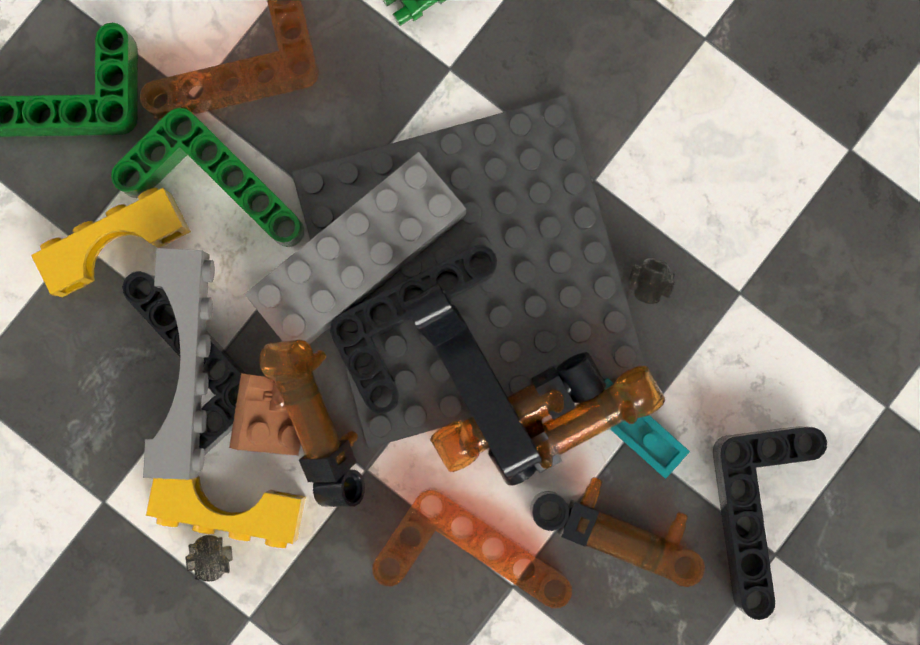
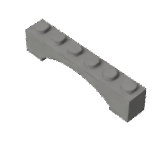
[143,248,215,480]

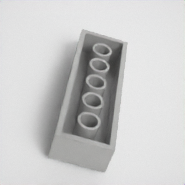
[244,152,466,354]

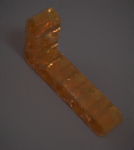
[140,0,319,120]
[372,488,572,608]

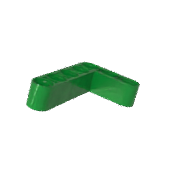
[0,23,138,137]
[111,108,305,247]

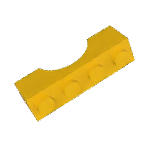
[31,188,191,298]
[146,476,306,548]

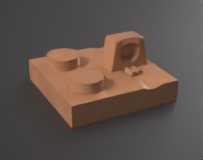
[229,373,304,456]

